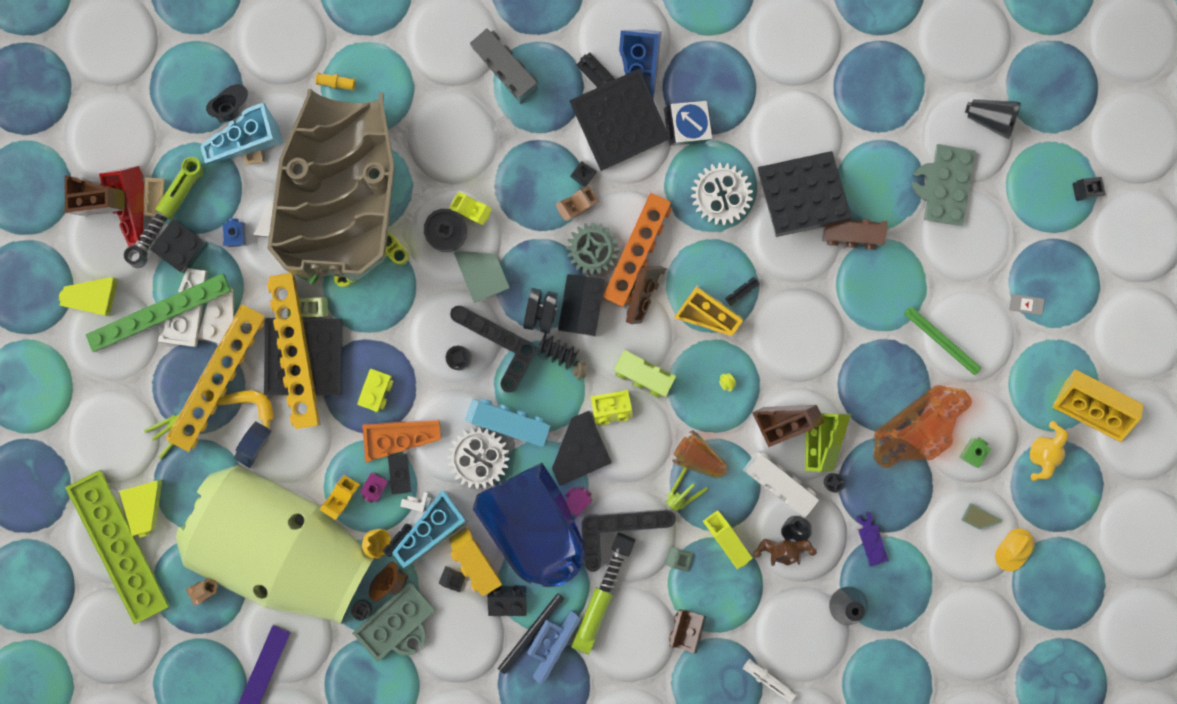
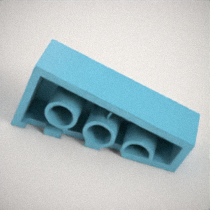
[465,398,551,447]
[392,490,469,569]

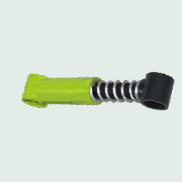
[124,157,205,268]
[571,532,636,655]

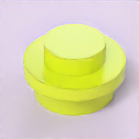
[719,373,736,392]

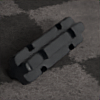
[725,277,760,306]
[383,523,412,557]

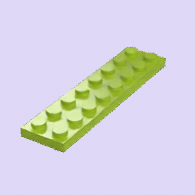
[65,470,170,625]

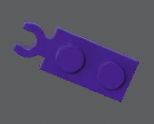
[856,512,889,567]

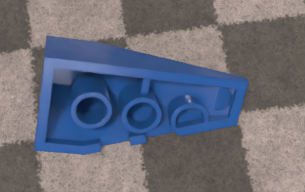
[619,30,662,100]

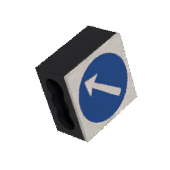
[664,101,712,146]

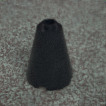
[965,99,1021,139]
[829,587,868,625]

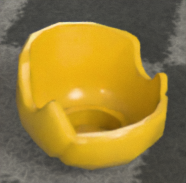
[362,529,391,559]

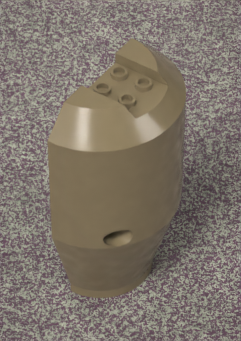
[267,89,395,281]

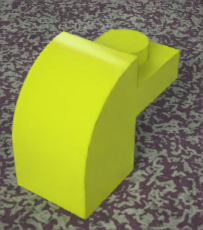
[449,192,492,225]

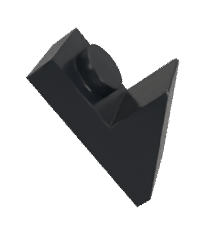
[1072,177,1105,201]

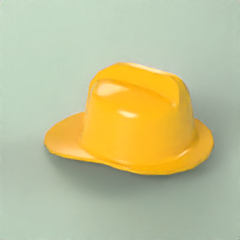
[995,528,1034,571]

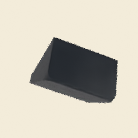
[439,566,466,592]

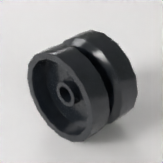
[424,209,467,253]
[523,288,558,334]

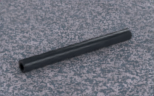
[497,593,564,674]

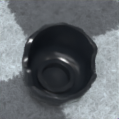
[781,516,812,541]

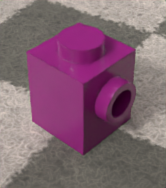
[360,472,390,503]
[563,486,592,517]

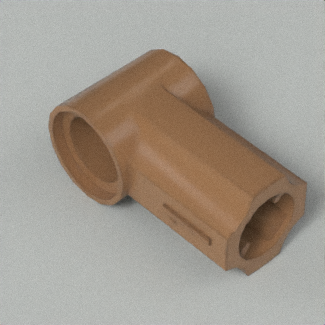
[185,578,218,606]

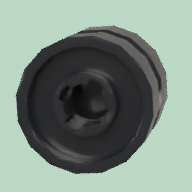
[445,345,472,371]

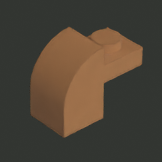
[555,186,599,221]

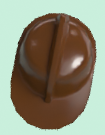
[369,562,408,601]

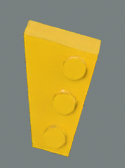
[449,526,502,597]

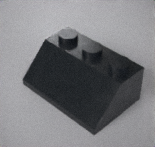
[558,274,605,337]

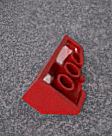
[99,166,144,247]

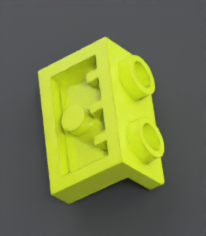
[357,368,394,412]
[591,390,633,425]

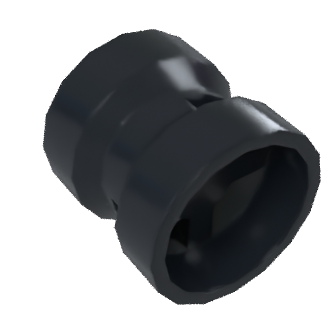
[351,599,373,621]

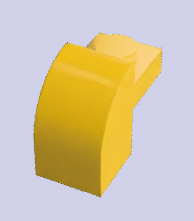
[320,475,360,520]

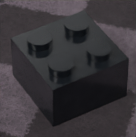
[150,219,209,274]

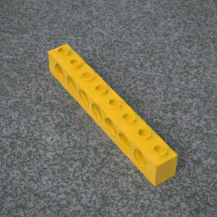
[267,273,321,429]
[166,304,265,452]

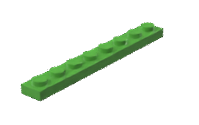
[85,273,232,352]

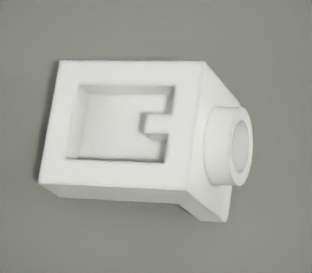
[400,492,431,512]

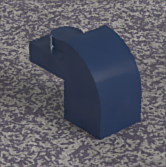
[233,421,272,468]

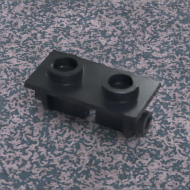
[576,52,615,87]

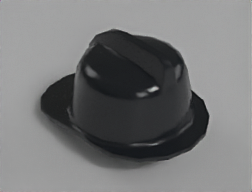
[206,84,248,123]

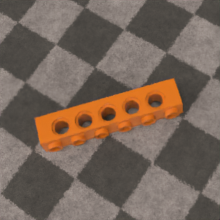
[602,192,672,308]

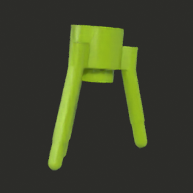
[144,414,188,459]
[665,463,708,512]

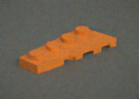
[362,419,441,463]

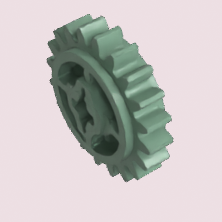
[566,222,619,276]

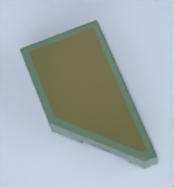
[961,503,1002,529]

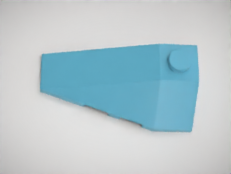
[200,103,283,164]

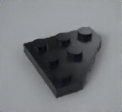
[552,410,612,486]

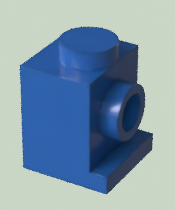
[222,218,246,247]

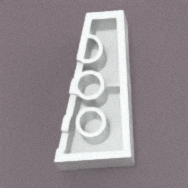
[743,452,819,518]

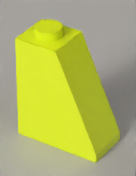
[59,277,118,316]
[119,480,162,538]
[703,510,753,570]

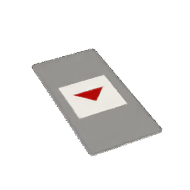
[1009,294,1044,315]

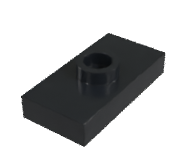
[388,454,411,494]

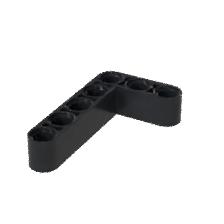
[450,305,536,393]
[581,509,676,572]

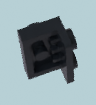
[487,585,527,616]

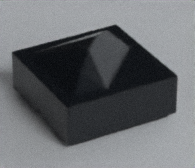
[570,161,597,187]

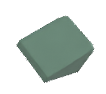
[666,547,693,572]

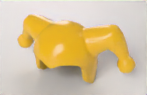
[1030,421,1069,481]

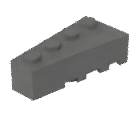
[470,28,538,104]

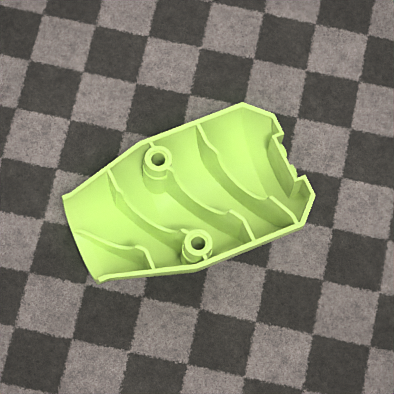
[176,465,374,624]

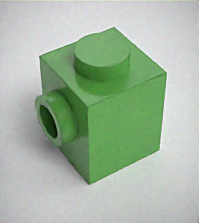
[959,437,991,468]

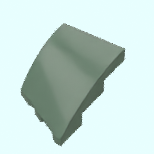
[454,251,510,303]

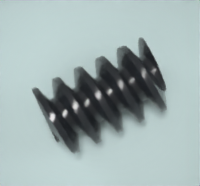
[537,333,580,370]

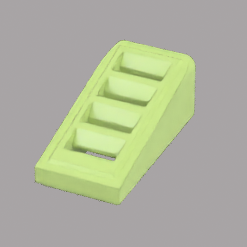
[287,297,328,318]

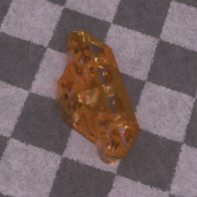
[873,385,972,468]

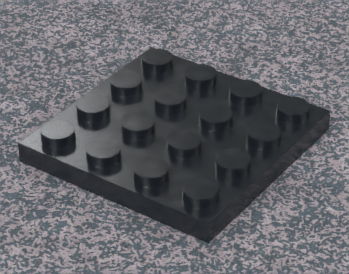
[569,68,668,171]
[758,151,852,237]
[264,318,343,395]

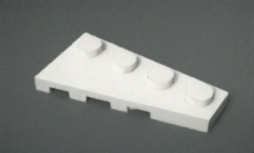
[158,268,208,347]

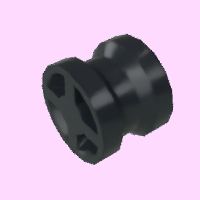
[823,473,845,493]

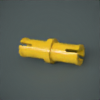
[315,73,356,91]

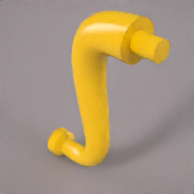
[200,376,274,429]

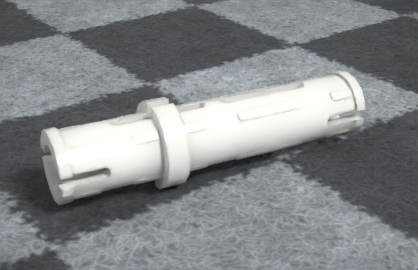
[743,659,796,703]

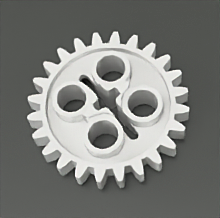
[690,163,753,225]
[447,427,510,489]

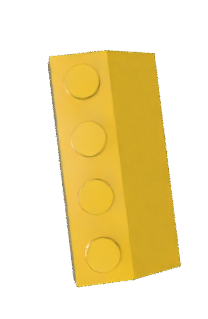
[1052,369,1143,442]

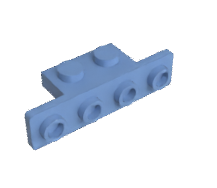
[527,611,581,685]

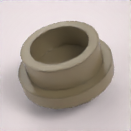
[572,361,586,380]

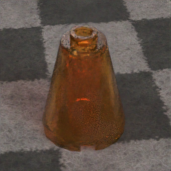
[672,430,727,479]

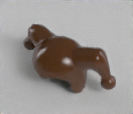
[753,539,817,566]

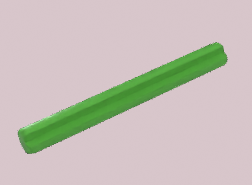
[904,307,981,375]

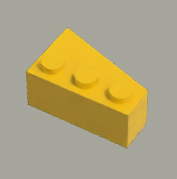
[674,285,744,336]

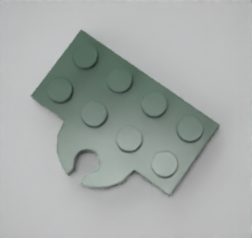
[911,144,975,226]
[352,581,436,662]

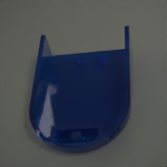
[472,463,585,587]

